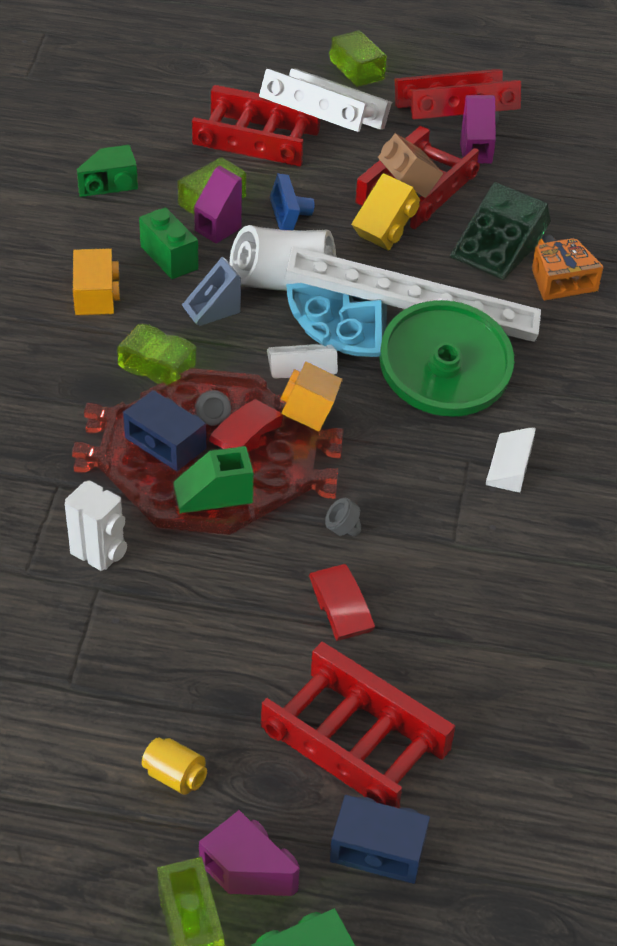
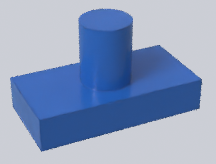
[269,173,315,230]

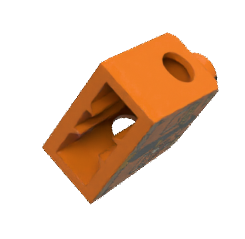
[532,235,603,301]

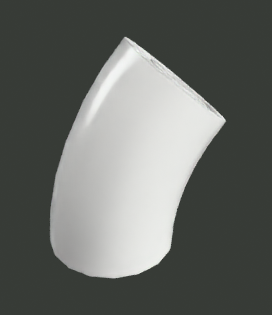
[230,225,336,291]

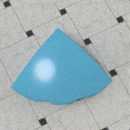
[286,283,387,357]

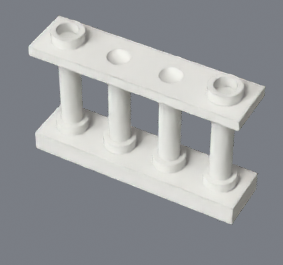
[259,69,392,132]

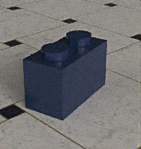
[123,390,206,471]
[330,795,430,884]

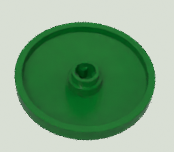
[379,300,514,417]

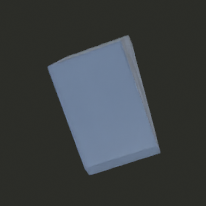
[182,257,241,326]

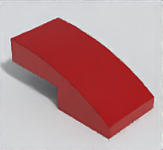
[209,399,283,452]
[309,564,375,641]

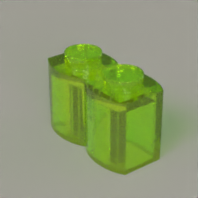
[117,324,196,388]

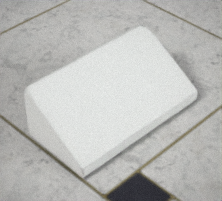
[267,344,338,379]
[486,428,536,493]

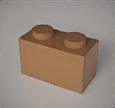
[378,133,443,198]

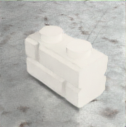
[65,480,127,571]

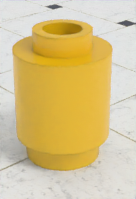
[142,737,207,795]

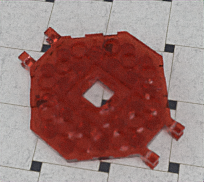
[72,368,344,535]

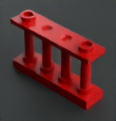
[395,69,521,119]
[192,85,320,166]
[355,126,480,229]
[261,641,455,808]

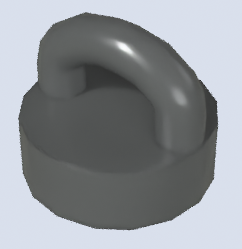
[195,390,231,426]
[325,497,362,536]

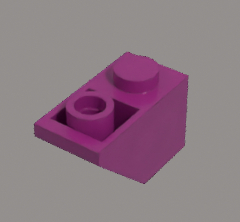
[460,95,496,163]
[194,166,242,244]
[199,810,300,896]

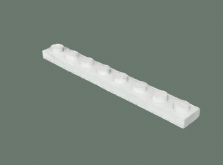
[284,246,541,342]

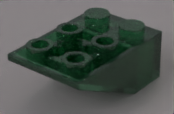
[450,182,551,280]

